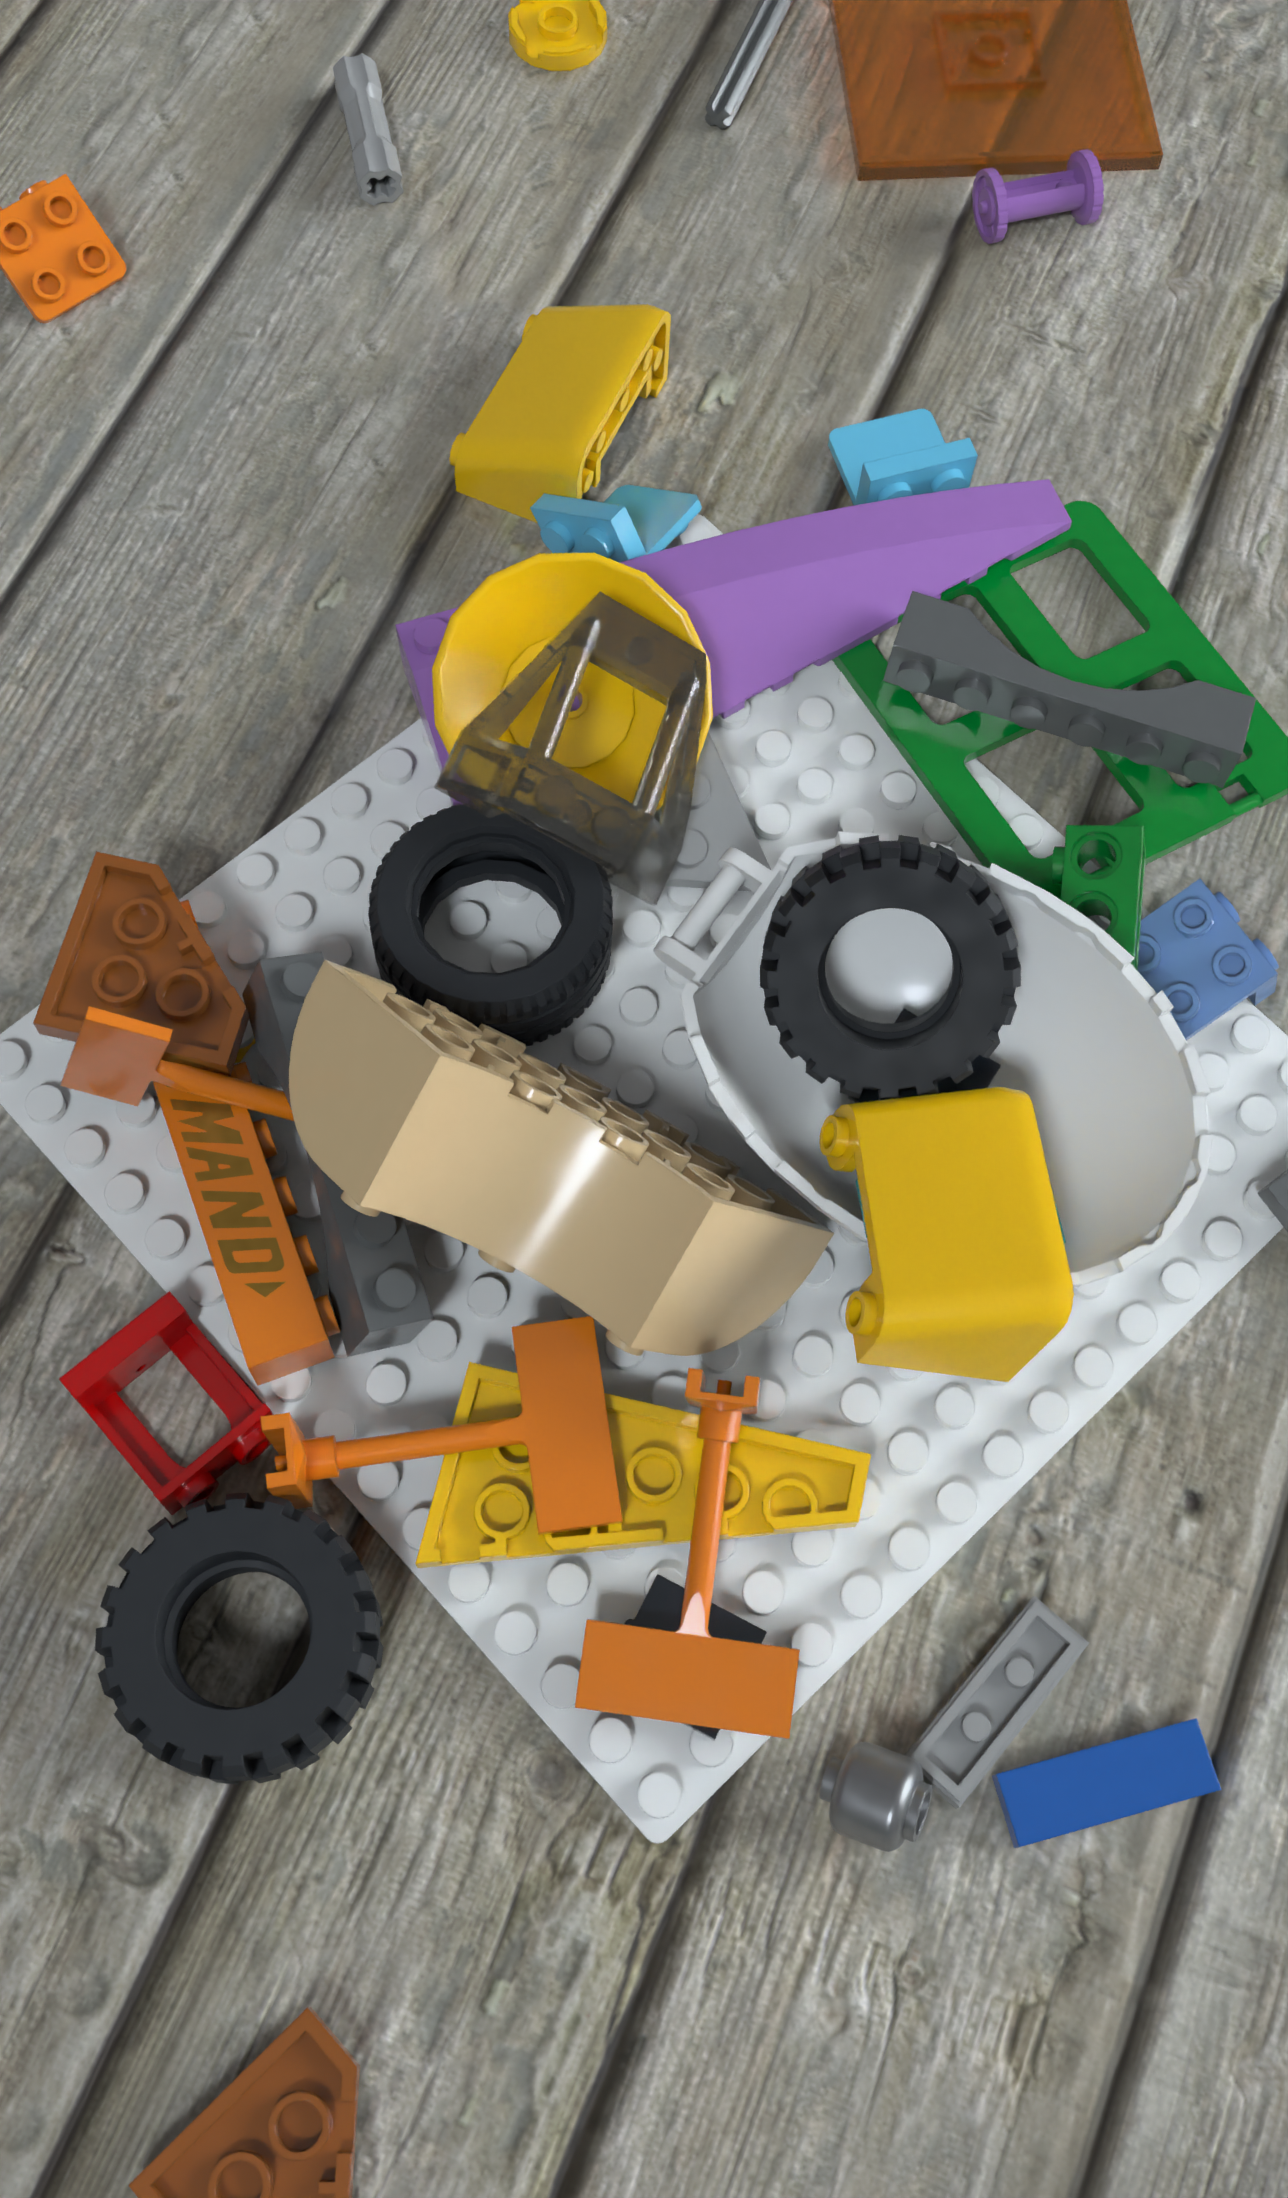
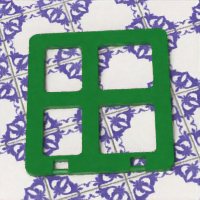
[832,501,1288,900]

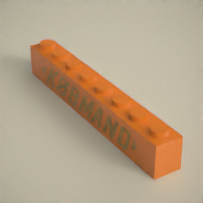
[153,900,340,1386]

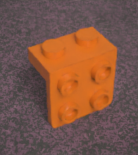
[0,174,126,323]

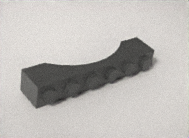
[883,591,1256,788]
[242,951,434,1357]

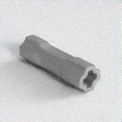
[333,53,404,206]

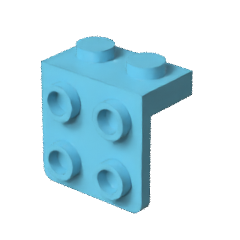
[828,409,978,505]
[530,485,702,562]

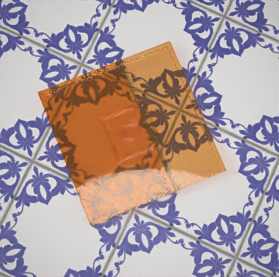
[828,0,1163,181]

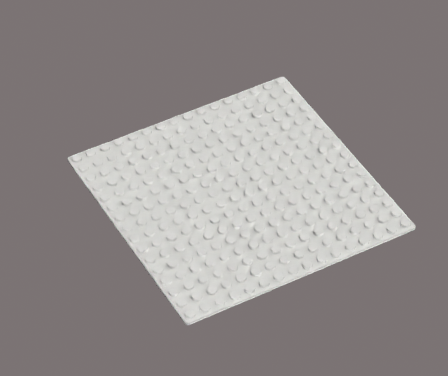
[0,514,1288,1844]

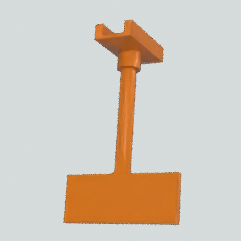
[60,1006,294,1121]
[261,1316,623,1535]
[575,1368,800,1739]

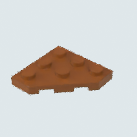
[33,851,250,1076]
[128,2007,360,2198]

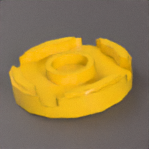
[508,0,607,71]

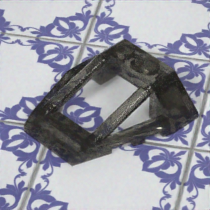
[434,592,706,906]

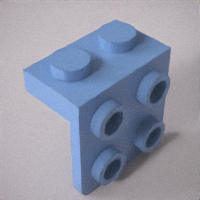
[1138,878,1279,1041]

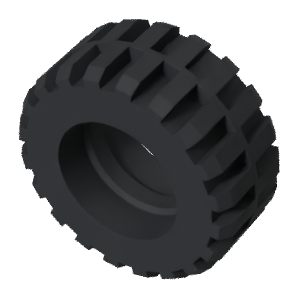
[760,835,1021,1100]
[95,1493,384,1785]

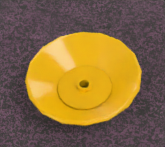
[432,553,713,834]

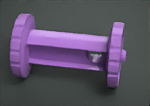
[972,149,1104,244]

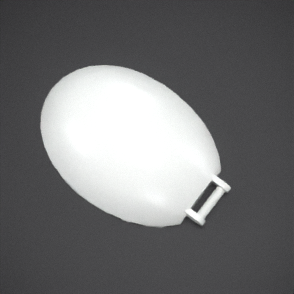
[653,832,1214,1287]

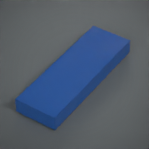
[992,1718,1222,1848]

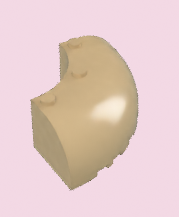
[289,960,834,1356]

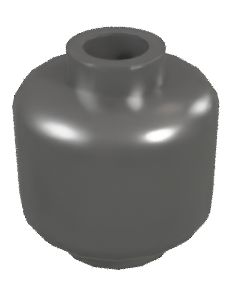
[820,1742,932,1852]

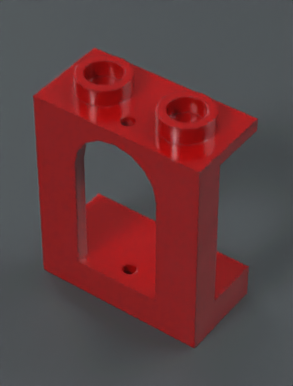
[59,1291,273,1516]

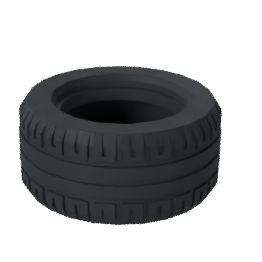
[368,800,613,1047]

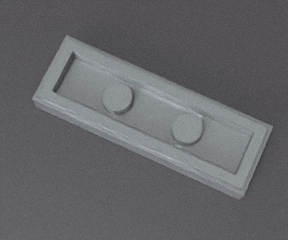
[905,1596,1089,1809]

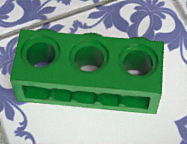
[1052,825,1146,971]

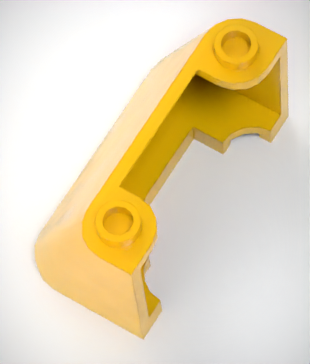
[449,304,671,523]
[819,1087,1074,1382]

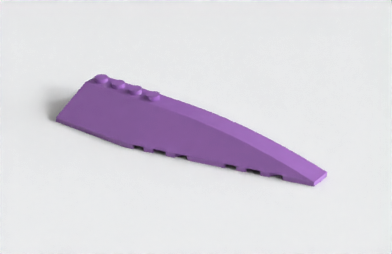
[395,479,1072,805]

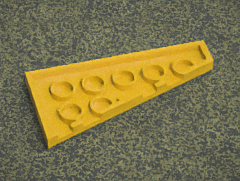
[415,1362,871,1568]

